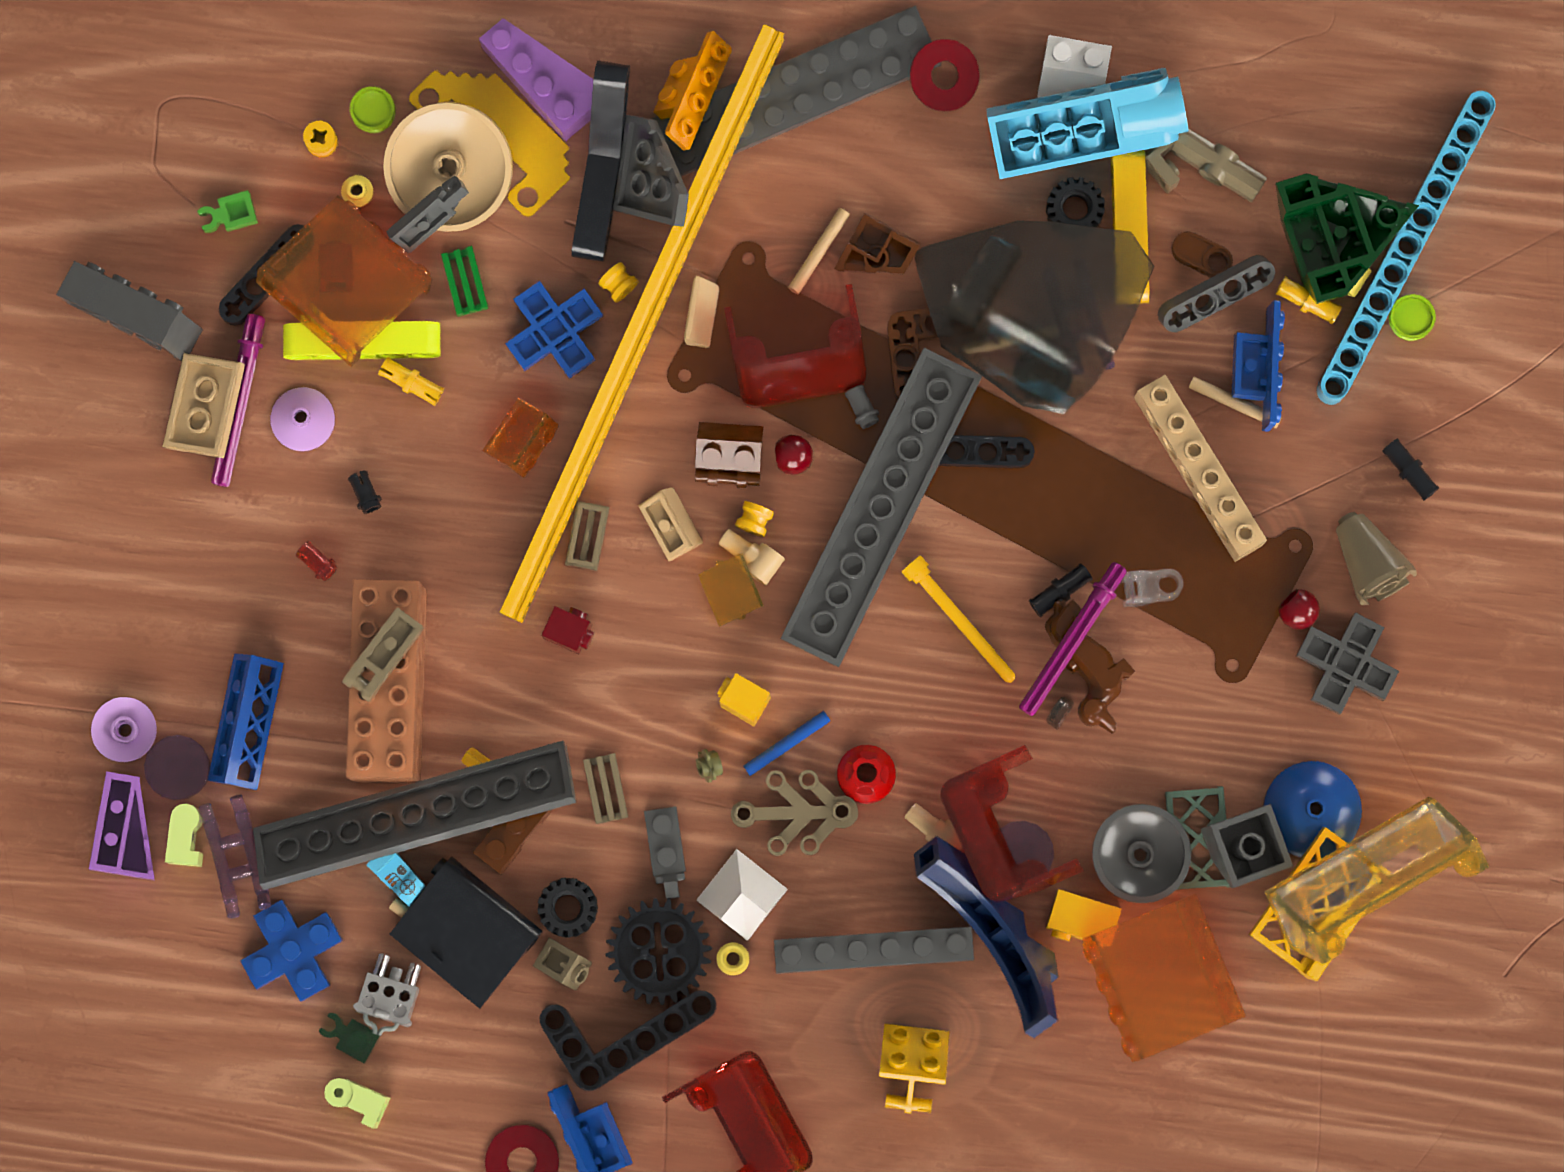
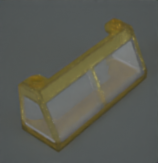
[1264,797,1489,964]

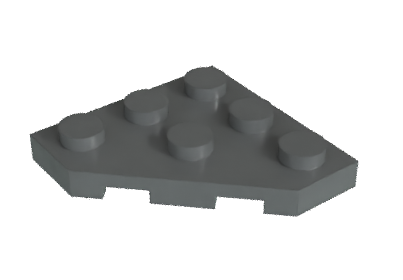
[613,115,689,227]

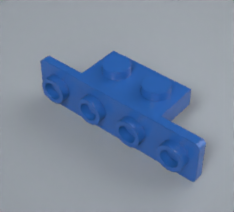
[1231,300,1285,432]
[547,1084,633,1172]

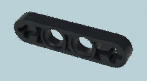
[218,224,315,326]
[939,435,1035,468]

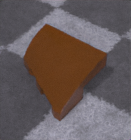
[834,213,921,274]

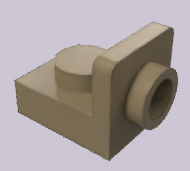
[1145,142,1180,194]
[533,938,592,990]

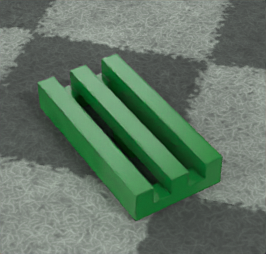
[441,246,489,317]

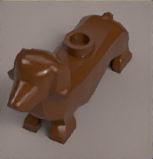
[1045,600,1135,734]

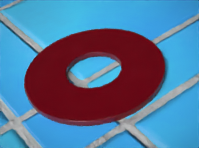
[910,39,980,111]
[485,1125,559,1172]

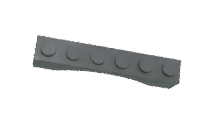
[774,927,974,974]

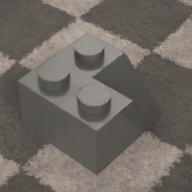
[1201,804,1293,888]

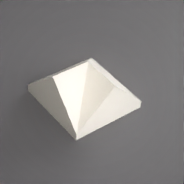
[696,849,788,941]

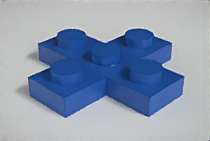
[505,281,603,379]
[240,900,343,1002]

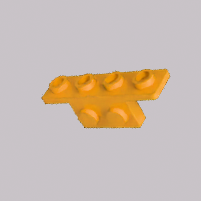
[653,31,732,151]

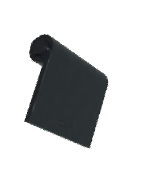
[390,857,543,1009]

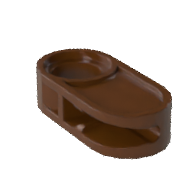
[1171,231,1233,278]

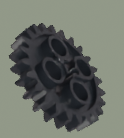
[605,898,712,1005]

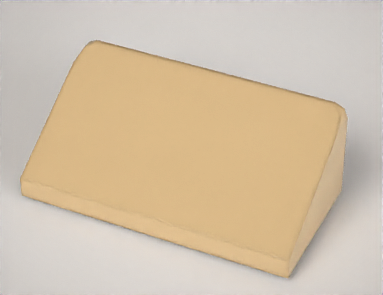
[684,276,719,348]
[638,487,703,561]

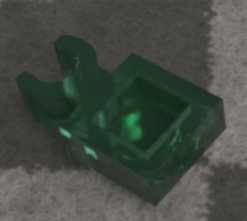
[319,1013,381,1064]

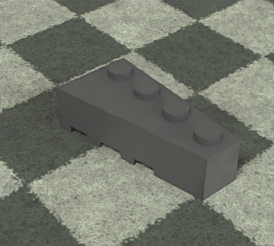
[56,261,203,362]

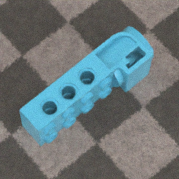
[986,68,1189,179]

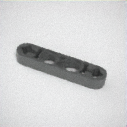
[1158,255,1275,332]

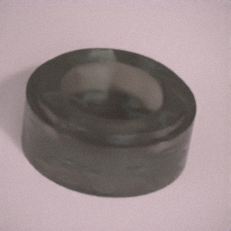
[1046,696,1074,730]

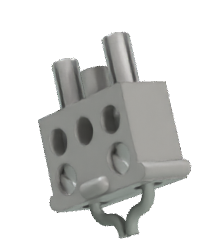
[353,954,421,1036]

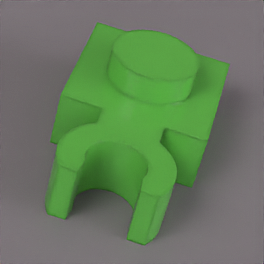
[197,190,258,233]

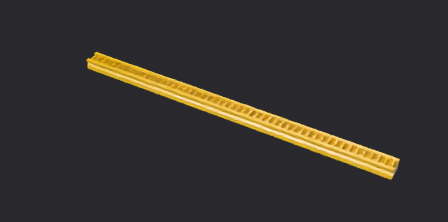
[500,25,784,623]

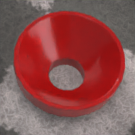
[837,745,896,804]

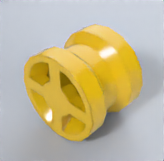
[303,121,338,158]
[598,262,639,303]
[735,501,774,537]

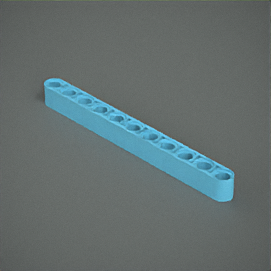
[1317,91,1496,405]

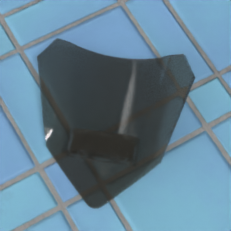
[915,221,1155,414]

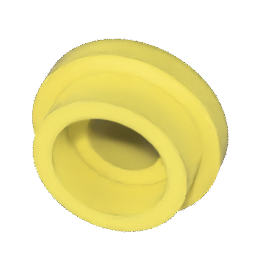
[341,175,374,208]
[717,942,749,975]

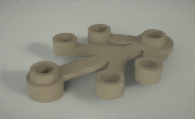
[731,770,858,856]

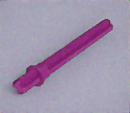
[211,314,265,487]
[1019,562,1127,716]

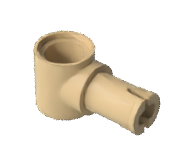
[719,529,785,586]
[904,803,970,850]

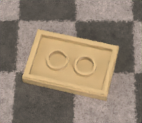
[162,353,245,458]

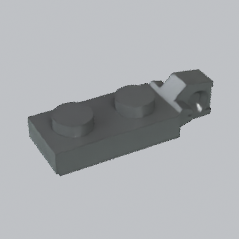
[386,175,469,253]
[644,807,686,899]

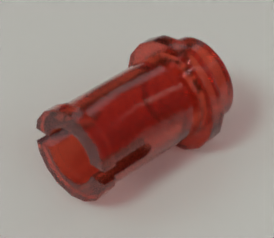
[295,541,338,581]

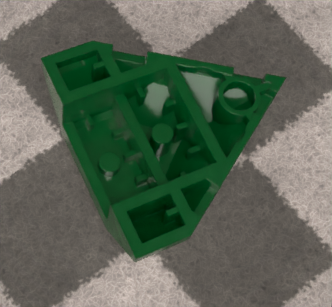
[1275,173,1419,304]

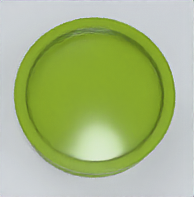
[350,86,396,133]
[1389,294,1436,341]

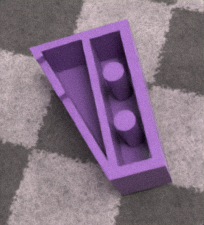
[89,771,155,881]

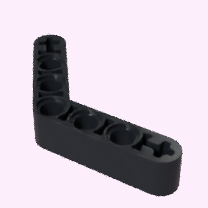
[572,60,630,262]

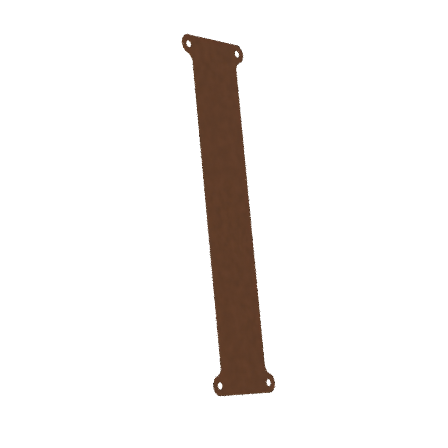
[667,241,1313,683]

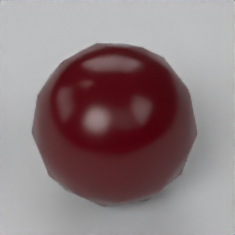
[775,434,813,475]
[1278,589,1320,629]

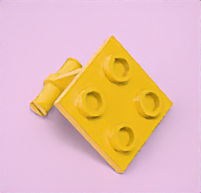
[879,1024,950,1114]

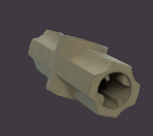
[1170,128,1267,203]

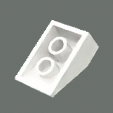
[1037,35,1112,98]

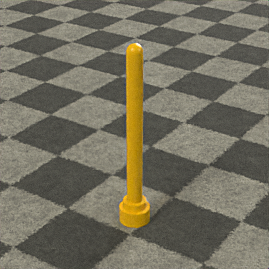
[902,555,1015,683]

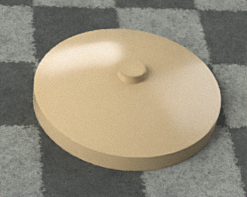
[384,102,513,232]

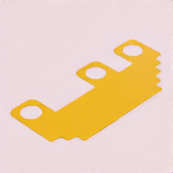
[409,70,570,217]

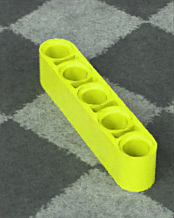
[283,321,441,360]

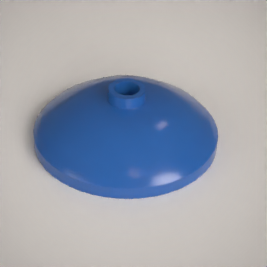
[1263,761,1362,859]

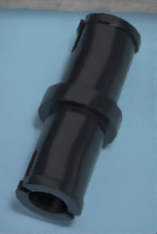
[1382,438,1439,501]
[1028,563,1093,618]

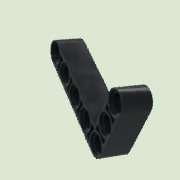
[540,991,717,1091]

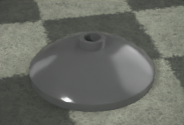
[1092,804,1191,903]

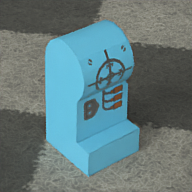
[366,853,426,907]

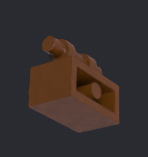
[695,422,764,488]

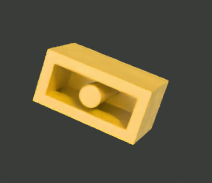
[717,673,771,727]
[1045,889,1122,951]

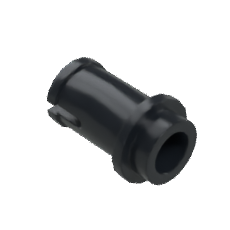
[348,470,382,514]

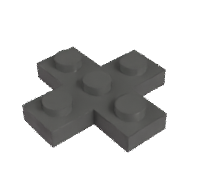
[1296,612,1399,715]

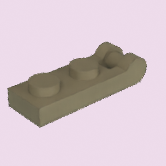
[342,607,425,702]

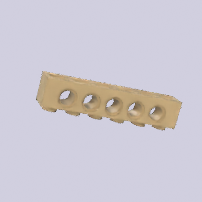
[1134,375,1267,562]

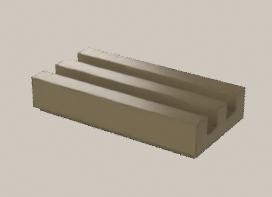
[565,501,610,571]
[583,753,629,824]

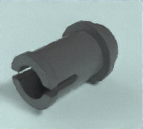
[845,385,879,429]

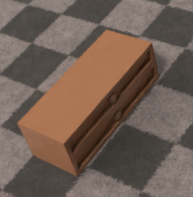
[346,579,427,784]

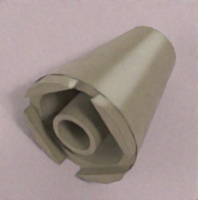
[1336,512,1417,605]

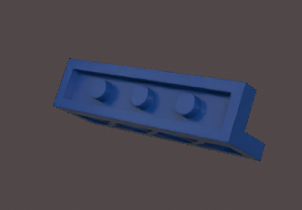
[207,653,284,790]

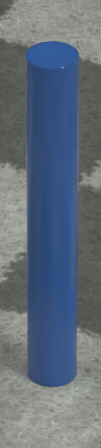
[743,711,830,776]

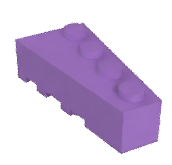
[479,18,593,142]

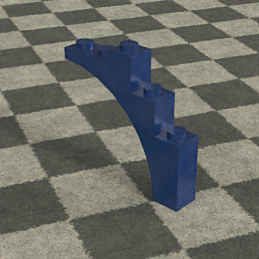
[914,836,1059,1038]

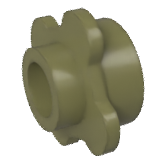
[696,749,723,783]

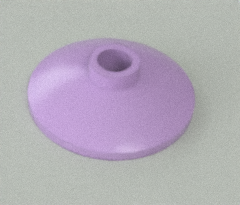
[270,387,335,451]
[91,697,157,762]

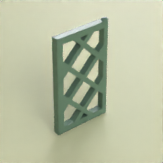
[1165,786,1230,890]

